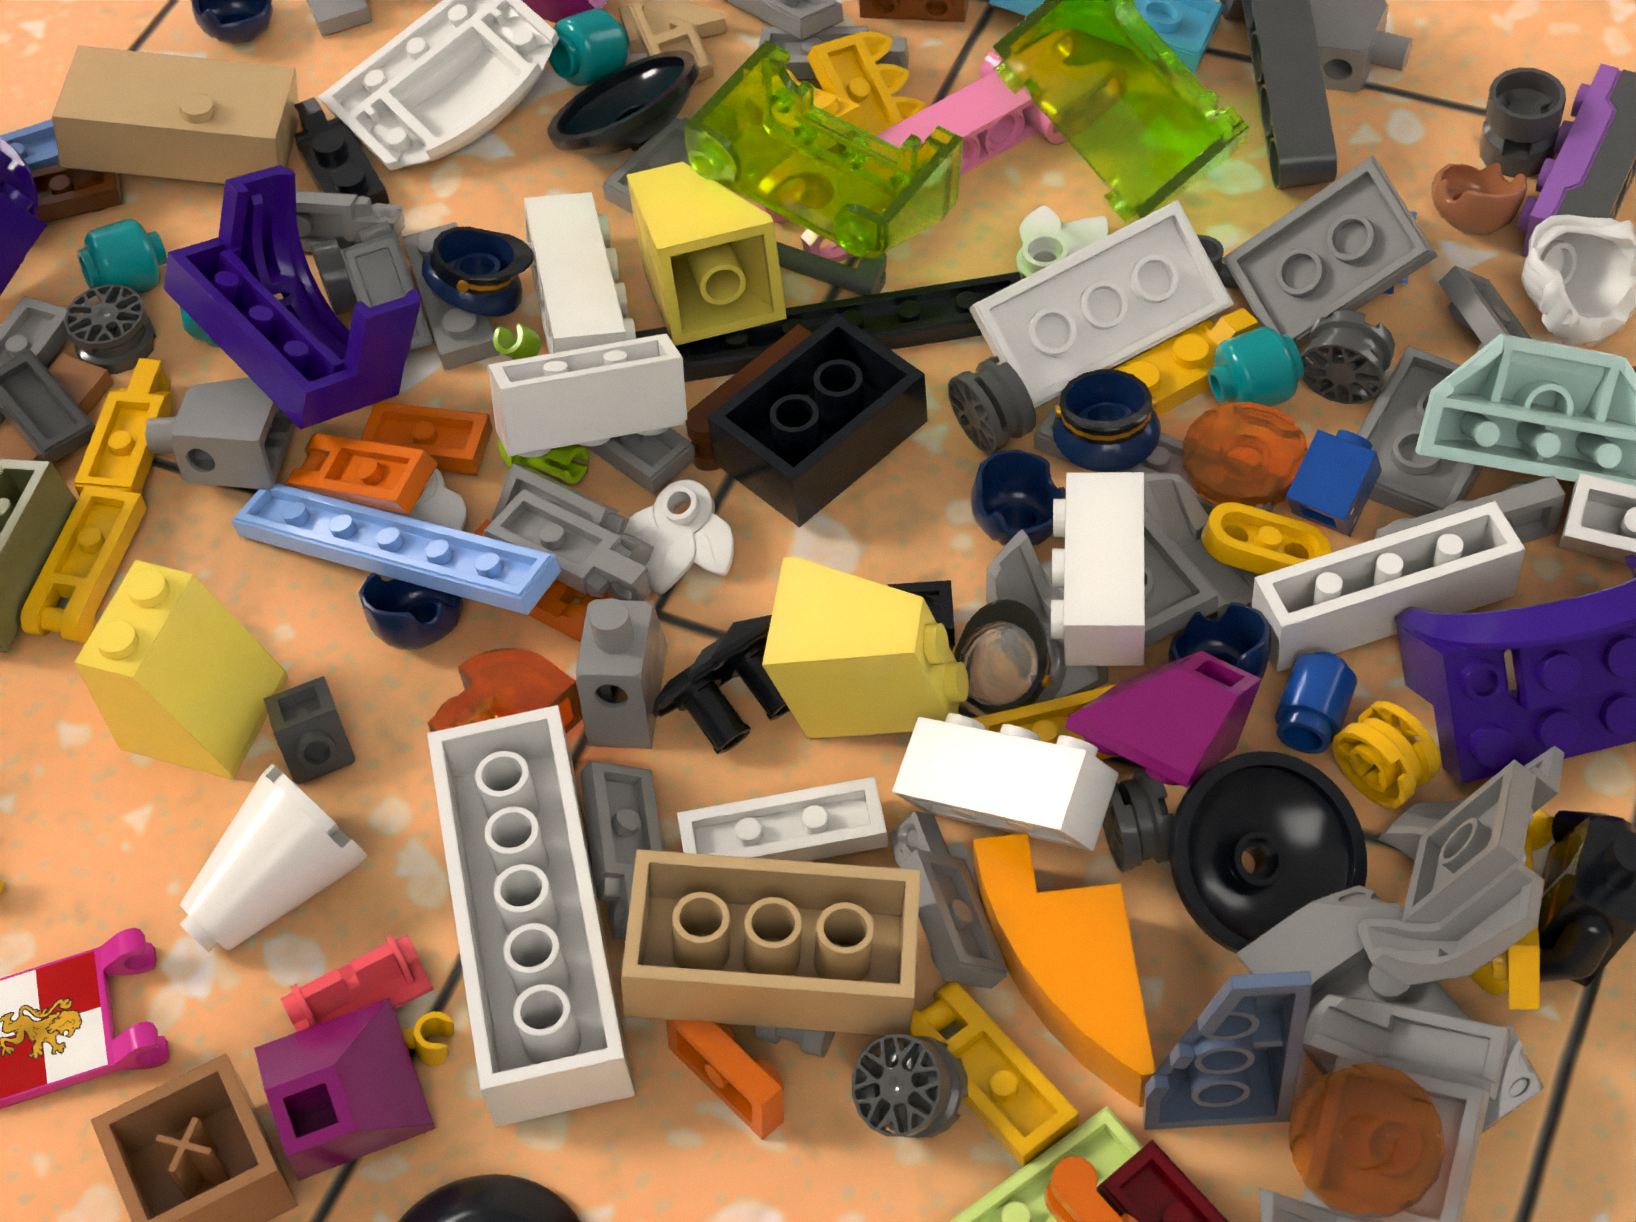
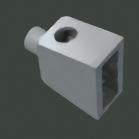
[1310,0,1412,92]
[145,377,296,489]
[576,598,667,749]

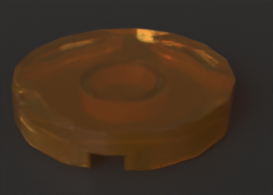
[1182,402,1308,507]
[1288,1062,1446,1219]

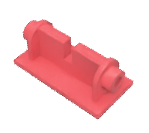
[280,935,434,1032]

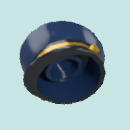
[421,227,534,317]
[1053,369,1161,473]

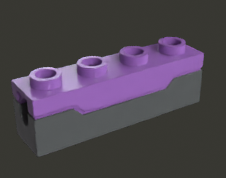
[1517,63,1636,257]

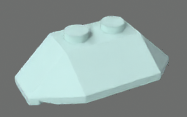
[1415,334,1636,486]

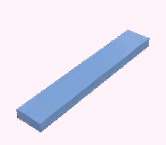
[231,483,562,615]

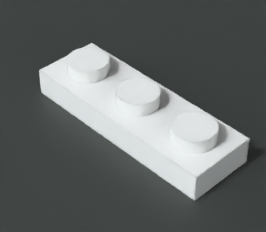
[677,776,888,862]

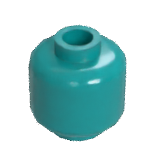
[549,8,629,86]
[77,219,167,300]
[1207,326,1304,415]

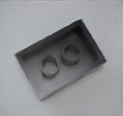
[707,313,928,528]

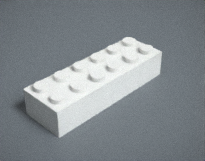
[427,705,635,1127]

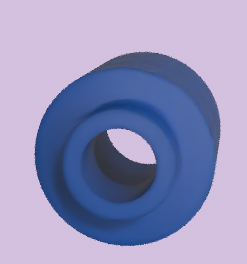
[1275,652,1357,754]

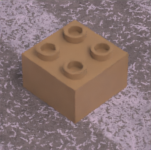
[91,1053,298,1222]

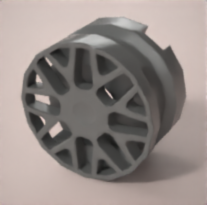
[64,284,156,374]
[1301,310,1395,404]
[948,356,1036,453]
[1102,769,1174,873]
[852,1034,968,1138]

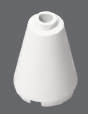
[179,764,369,952]

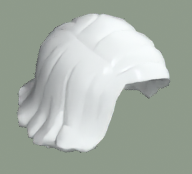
[1521,215,1636,347]

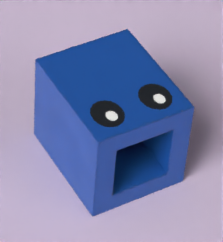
[1286,429,1382,537]

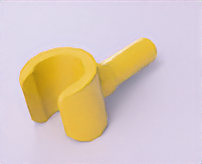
[401,1012,455,1066]

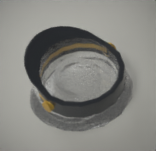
[952,599,1067,717]

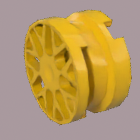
[1332,701,1442,809]

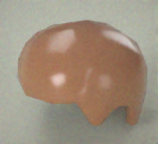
[1431,163,1527,234]

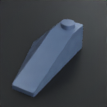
[1143,971,1313,1130]

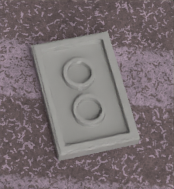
[1222,155,1438,349]
[1357,346,1484,517]

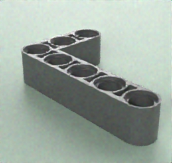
[1220,0,1337,189]

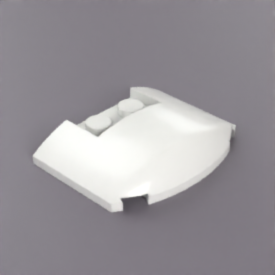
[318,0,559,171]

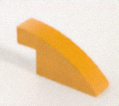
[973,833,1156,1107]

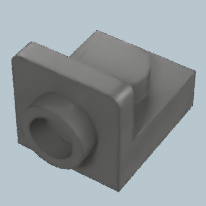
[264,676,355,784]

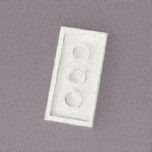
[969,200,1234,409]

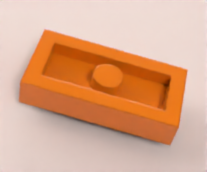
[360,402,493,475]
[666,1019,784,1140]

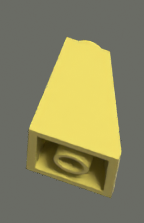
[627,161,787,346]
[762,557,969,739]
[74,560,288,780]

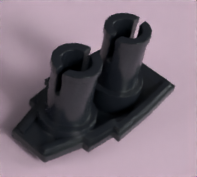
[652,615,790,755]

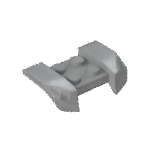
[986,473,1257,701]
[1357,746,1565,985]
[1236,885,1544,1133]
[1259,994,1511,1222]

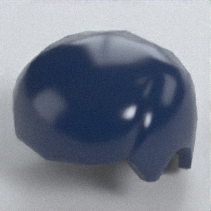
[191,0,273,43]
[971,450,1066,546]
[358,573,463,650]
[1168,602,1271,679]

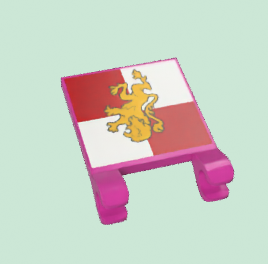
[0,928,169,1109]

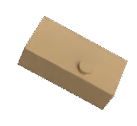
[52,45,300,184]
[621,849,921,1036]

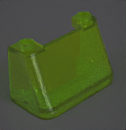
[993,0,1249,223]
[685,40,963,258]

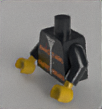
[1469,808,1636,995]

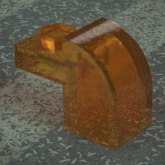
[427,648,583,734]

